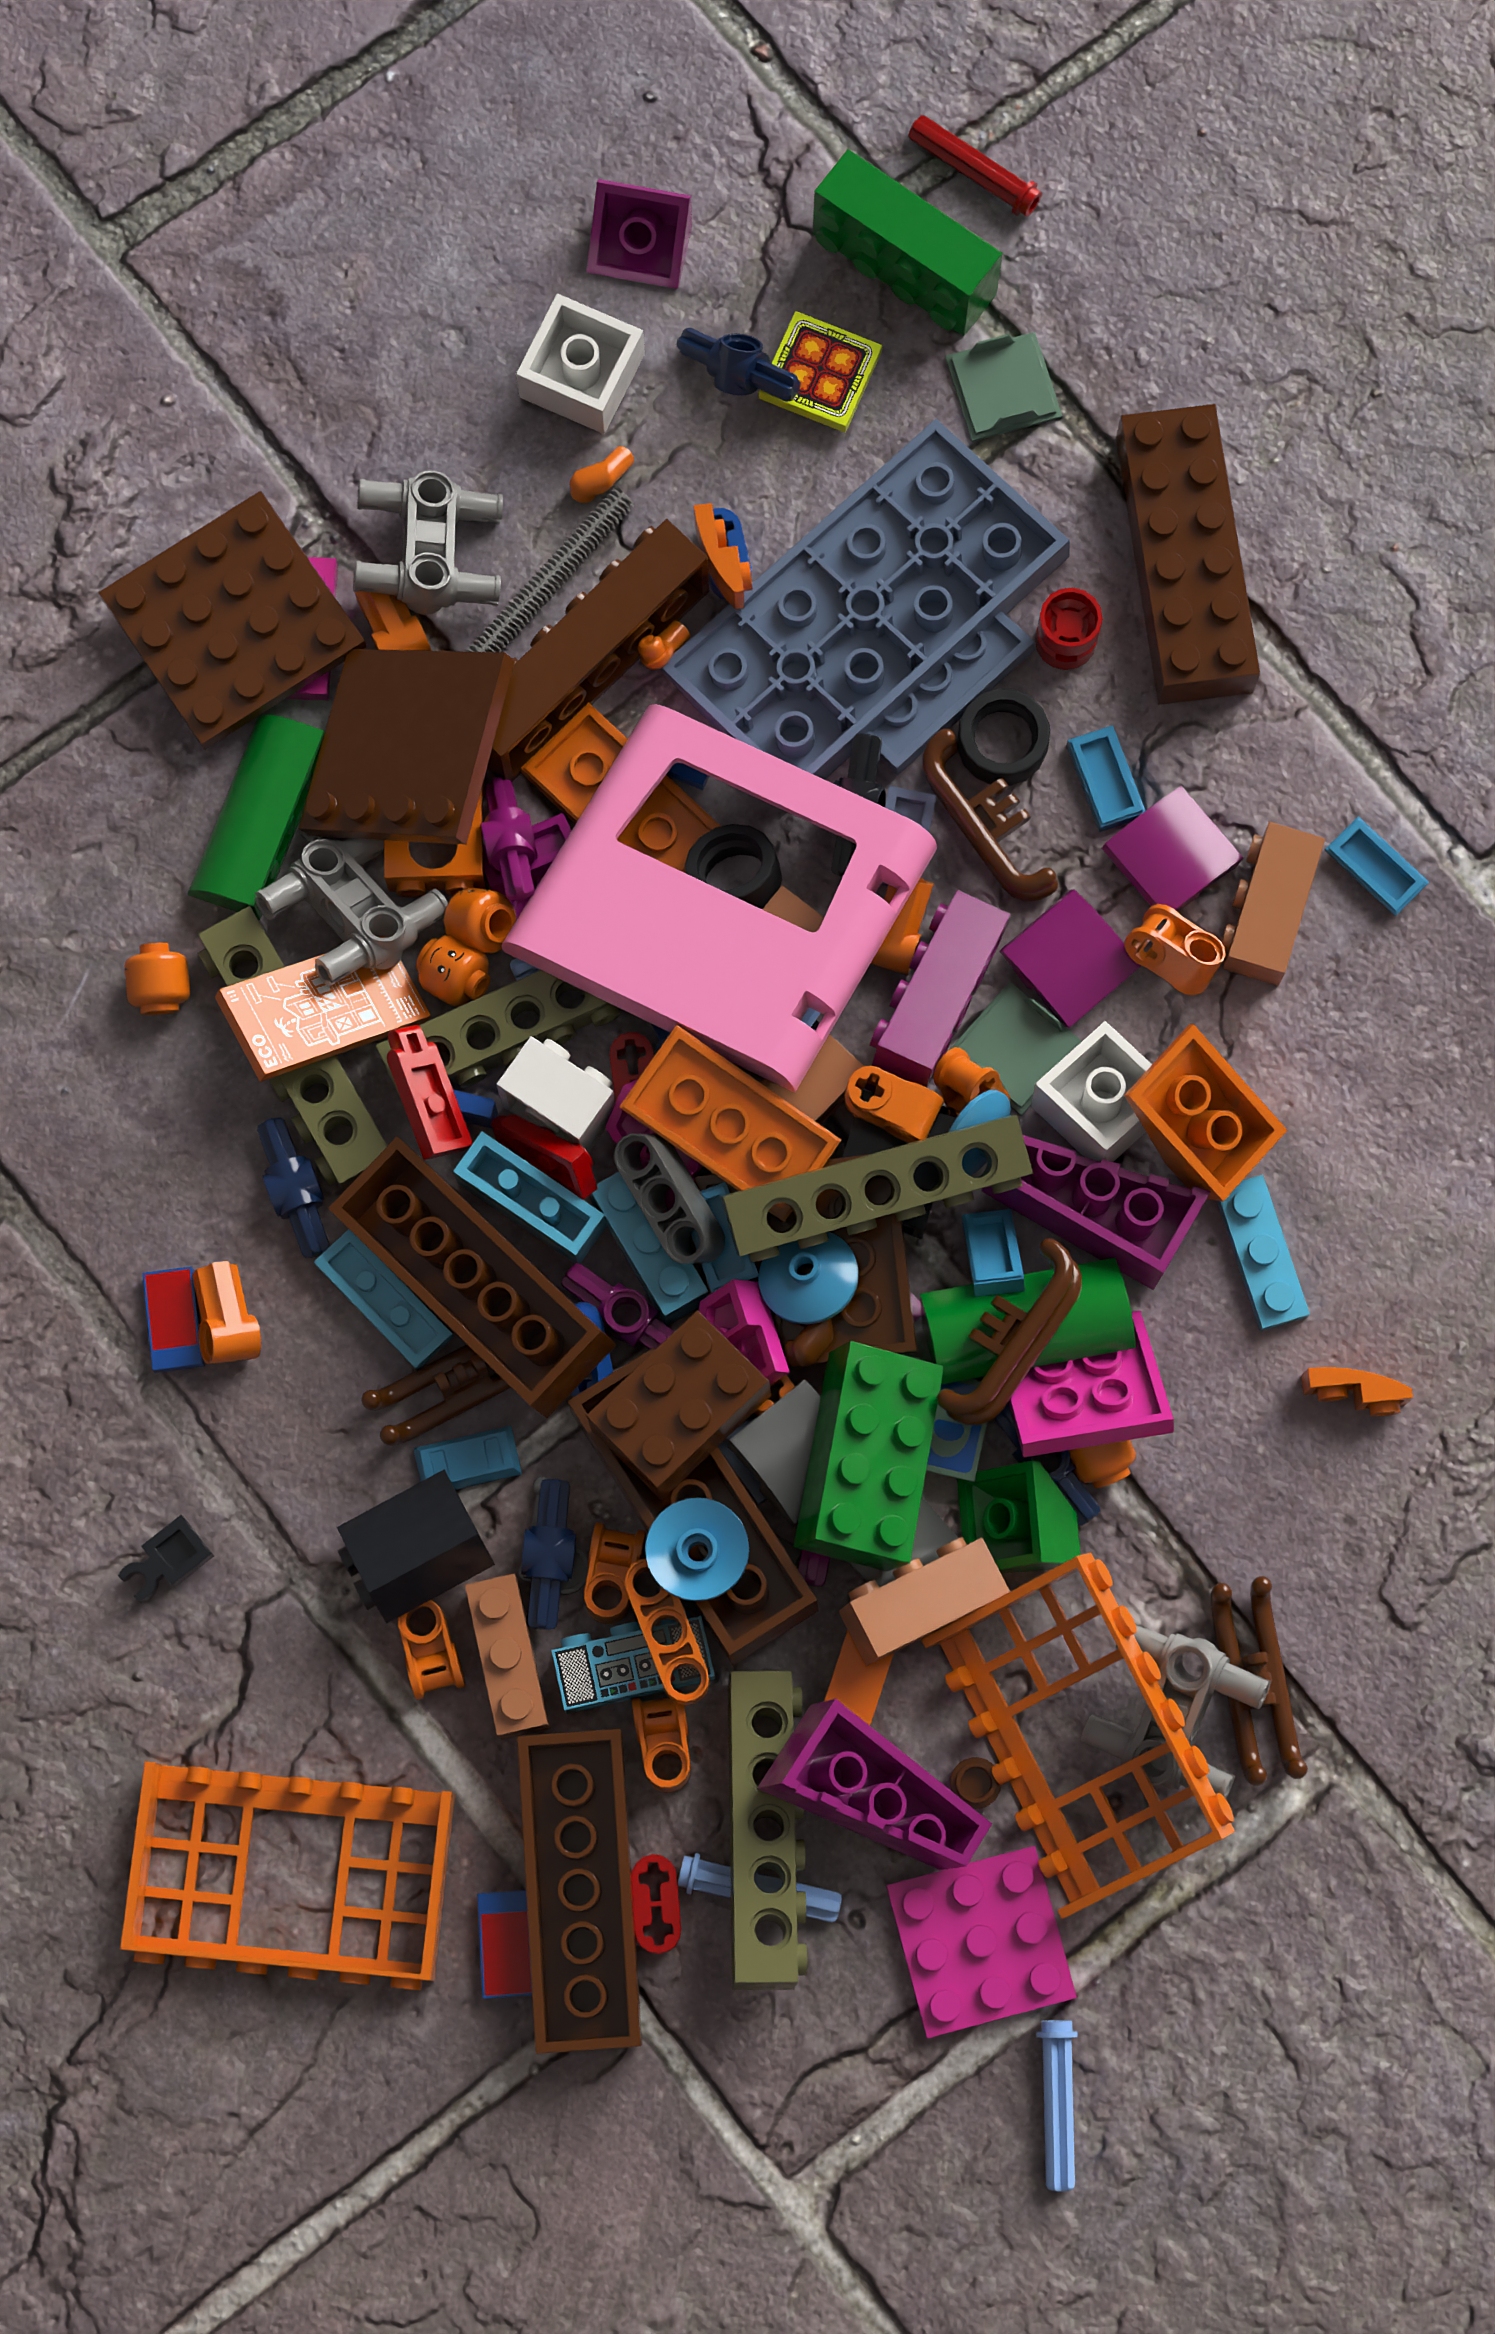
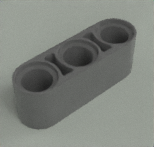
[614,1134,725,1264]

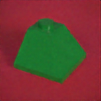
[957,1461,1081,1573]

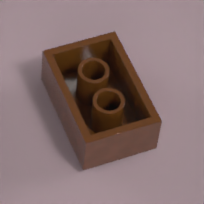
[586,1310,771,1501]

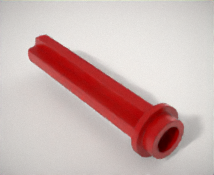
[908,115,1042,217]

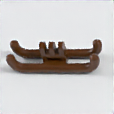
[922,729,1058,902]
[937,1238,1082,1425]
[361,1344,511,1446]
[1210,1576,1307,1786]

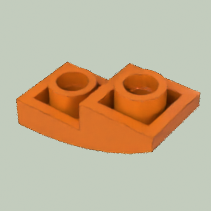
[693,503,752,609]
[1301,1367,1413,1417]

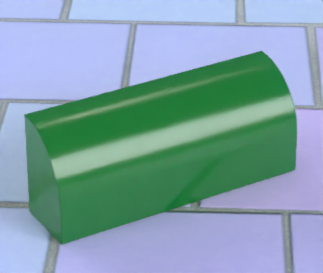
[188,715,325,920]
[920,1258,1136,1384]

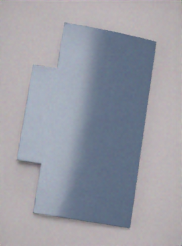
[660,419,1070,780]

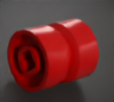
[1035,588,1103,670]

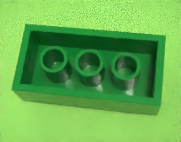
[813,149,1003,336]
[794,1341,944,1572]

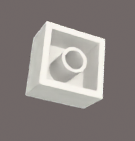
[516,293,645,434]
[1031,1021,1152,1162]
[496,1036,615,1153]

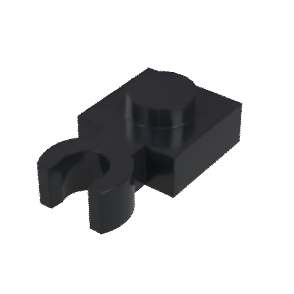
[118,1515,214,1603]

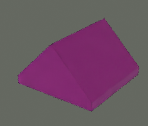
[586,179,692,289]

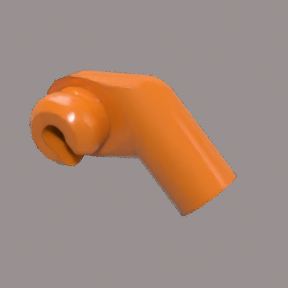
[569,446,634,503]
[637,621,690,670]

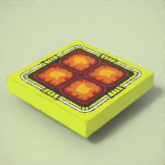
[759,311,883,433]

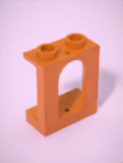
[384,780,486,897]

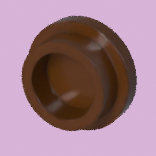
[950,1757,1001,1809]

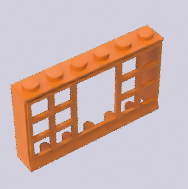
[921,1553,1235,1919]
[120,1761,456,1990]

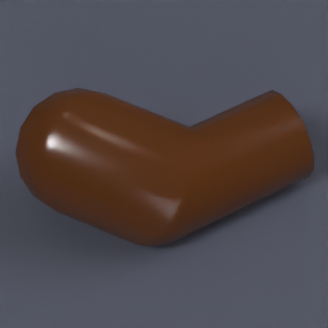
[783,1318,834,1367]

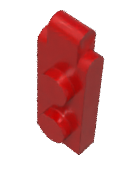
[387,1025,473,1160]
[491,1115,598,1200]

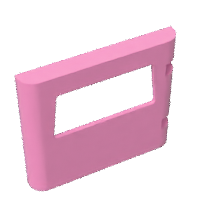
[502,704,937,1093]

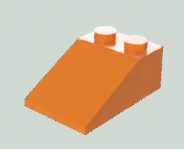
[1124,1024,1287,1201]

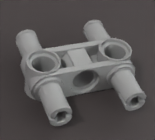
[353,470,503,615]
[255,838,448,987]
[1080,1623,1271,1799]

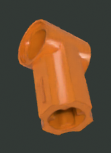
[354,591,432,651]
[870,878,934,976]
[192,1261,261,1364]

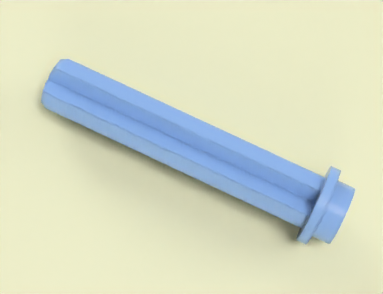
[678,1853,842,1923]
[1036,2020,1078,2191]

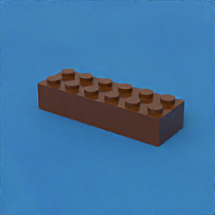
[1116,404,1260,705]
[487,518,709,782]
[328,1136,617,1418]
[568,1348,819,1666]
[517,1729,643,2054]

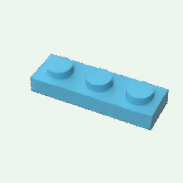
[1217,1174,1310,1332]
[314,1229,453,1370]

